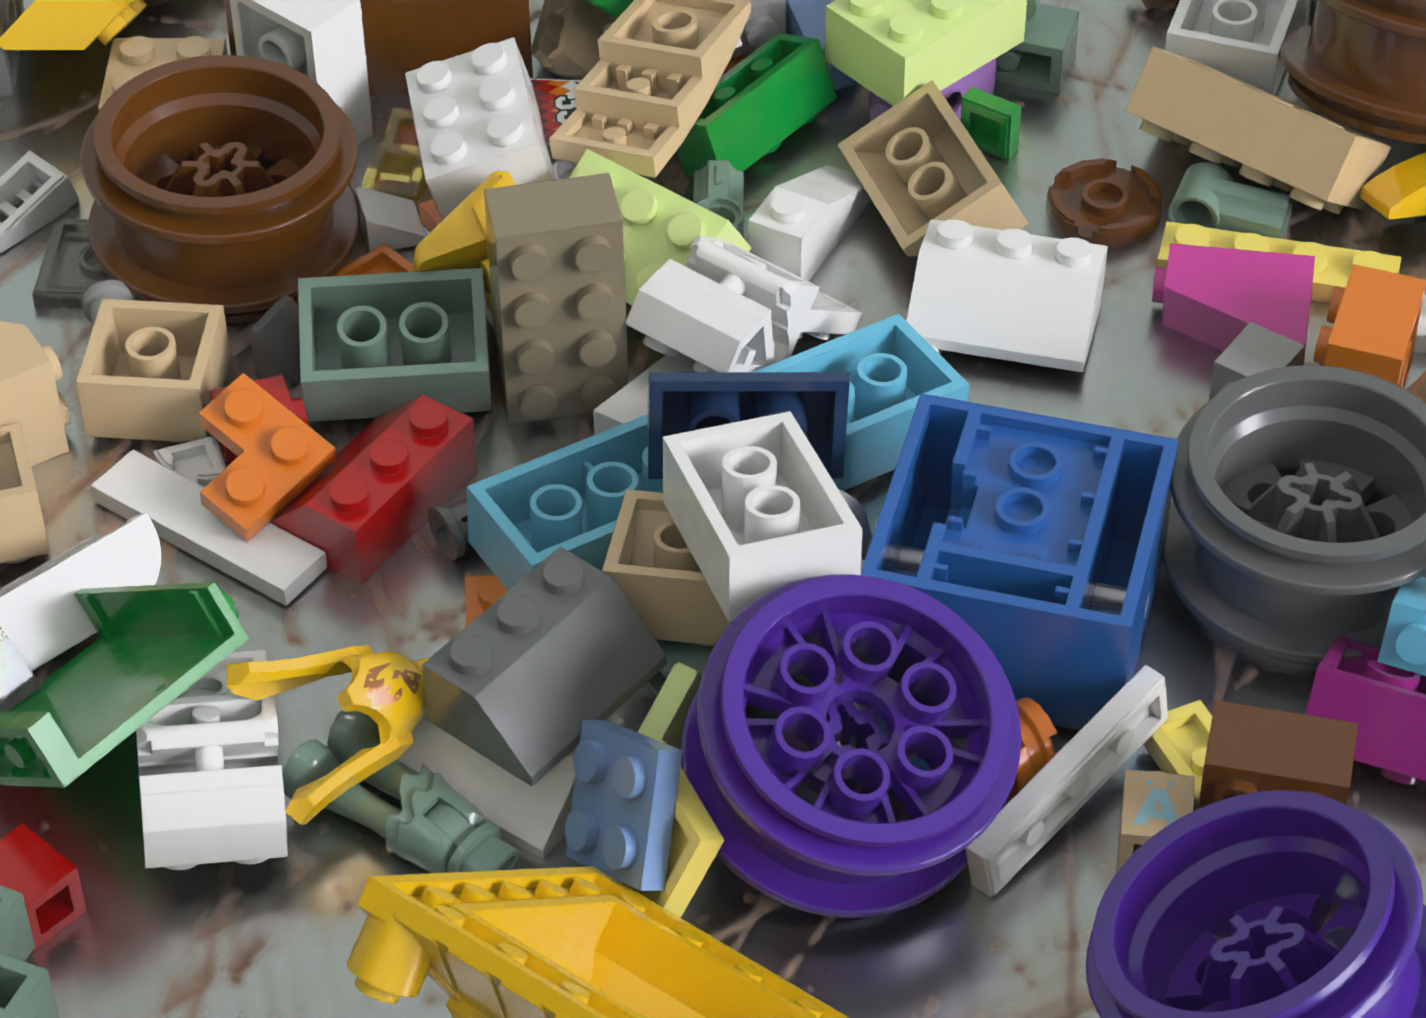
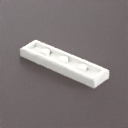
[91,450,327,606]
[965,665,1168,898]

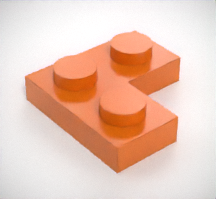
[199,373,336,542]

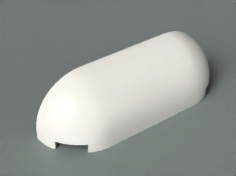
[0,513,161,685]

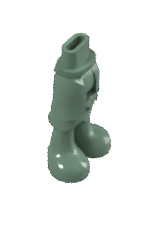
[282,710,519,873]

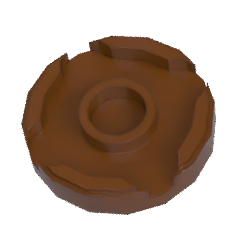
[1046,158,1163,249]

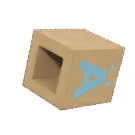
[1116,769,1195,874]

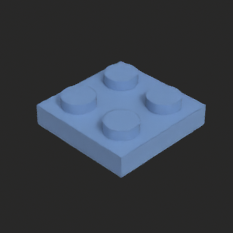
[565,720,683,891]

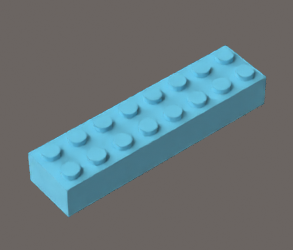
[467,314,970,591]

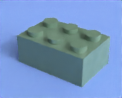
[298,268,492,422]

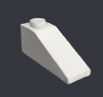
[748,165,871,281]

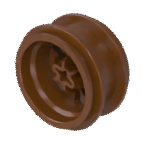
[1279,0,1426,144]
[80,55,360,324]

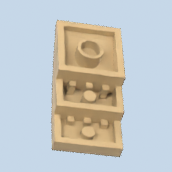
[549,0,751,178]

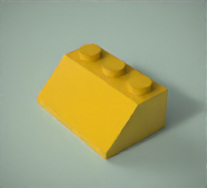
[0,0,147,50]

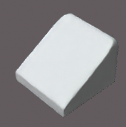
[355,187,426,252]

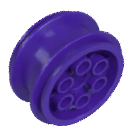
[680,574,1021,918]
[1086,790,1426,1018]

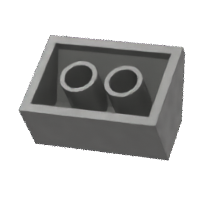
[422,547,667,787]

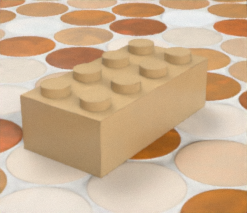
[1125,46,1391,214]

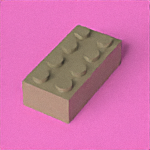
[484,173,628,425]

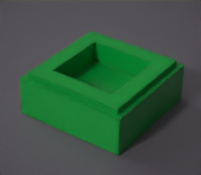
[960,87,1021,161]

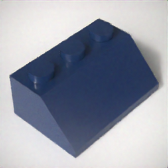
[647,372,850,479]

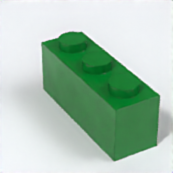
[677,33,837,179]

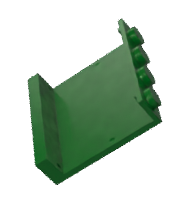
[0,582,249,788]

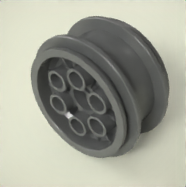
[1162,365,1426,670]

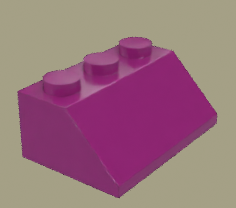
[1305,635,1426,784]

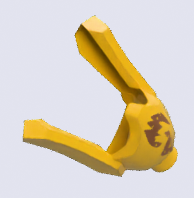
[227,645,429,825]

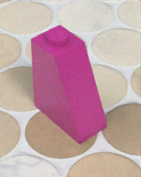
[1152,243,1315,366]

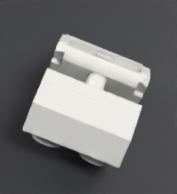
[625,235,862,372]
[136,650,288,870]

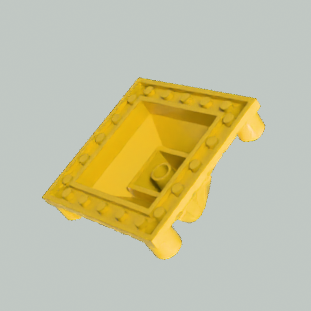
[347,866,849,1018]

